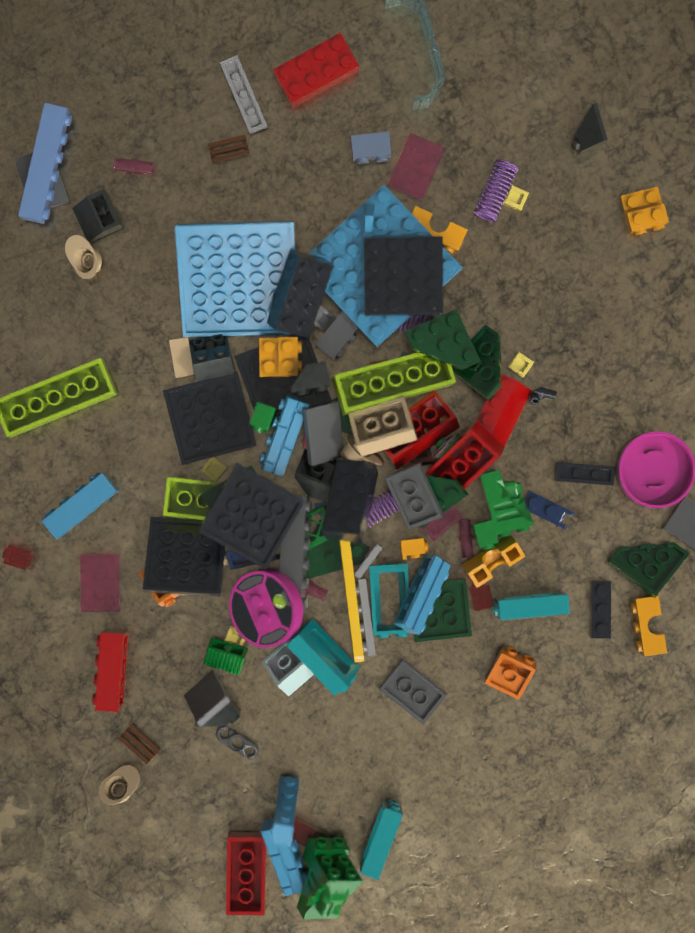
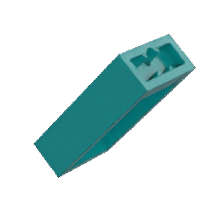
[369,563,409,638]
[492,592,570,620]
[286,618,360,696]
[359,799,403,881]

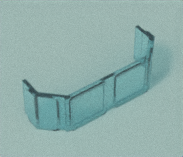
[384,0,445,110]

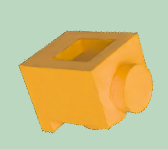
[400,537,429,560]

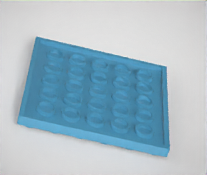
[309,185,463,347]
[175,221,295,337]

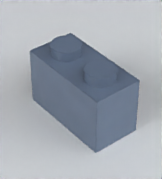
[351,131,392,164]

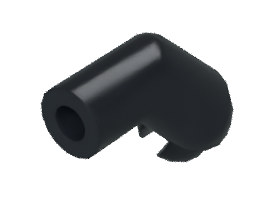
[529,387,557,405]

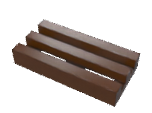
[208,135,250,163]
[119,724,160,764]

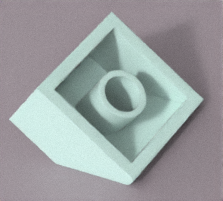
[261,639,314,696]

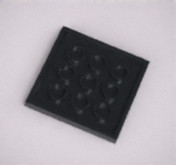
[364,236,443,317]
[234,334,332,425]
[163,372,257,465]
[198,463,305,569]
[142,517,226,597]

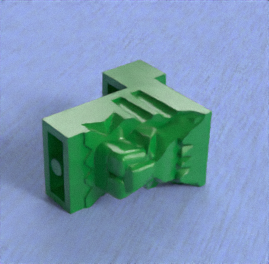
[470,470,534,550]
[297,837,363,920]

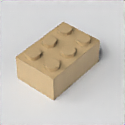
[348,396,417,456]

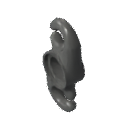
[216,726,259,760]

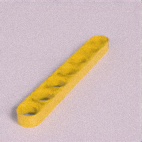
[340,541,364,662]

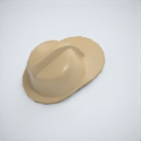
[65,235,102,279]
[340,434,384,465]
[98,765,140,805]

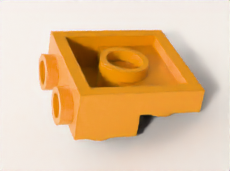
[620,187,669,235]
[259,337,302,377]

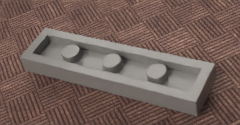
[220,55,267,135]
[355,577,376,656]

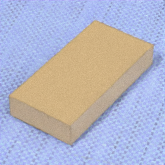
[169,337,195,378]

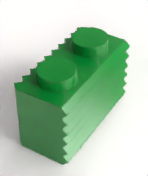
[249,402,276,433]
[203,637,248,675]

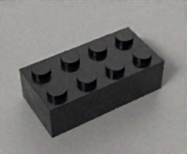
[267,249,334,338]
[321,459,378,544]

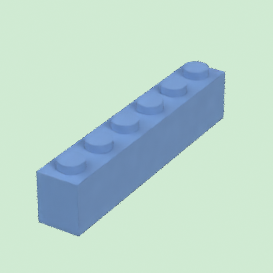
[18,103,72,224]

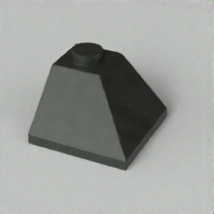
[572,103,608,154]
[294,449,337,502]
[194,696,241,728]

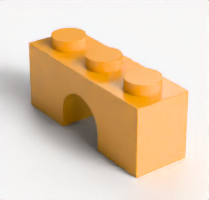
[412,206,468,254]
[462,535,526,588]
[630,595,667,656]

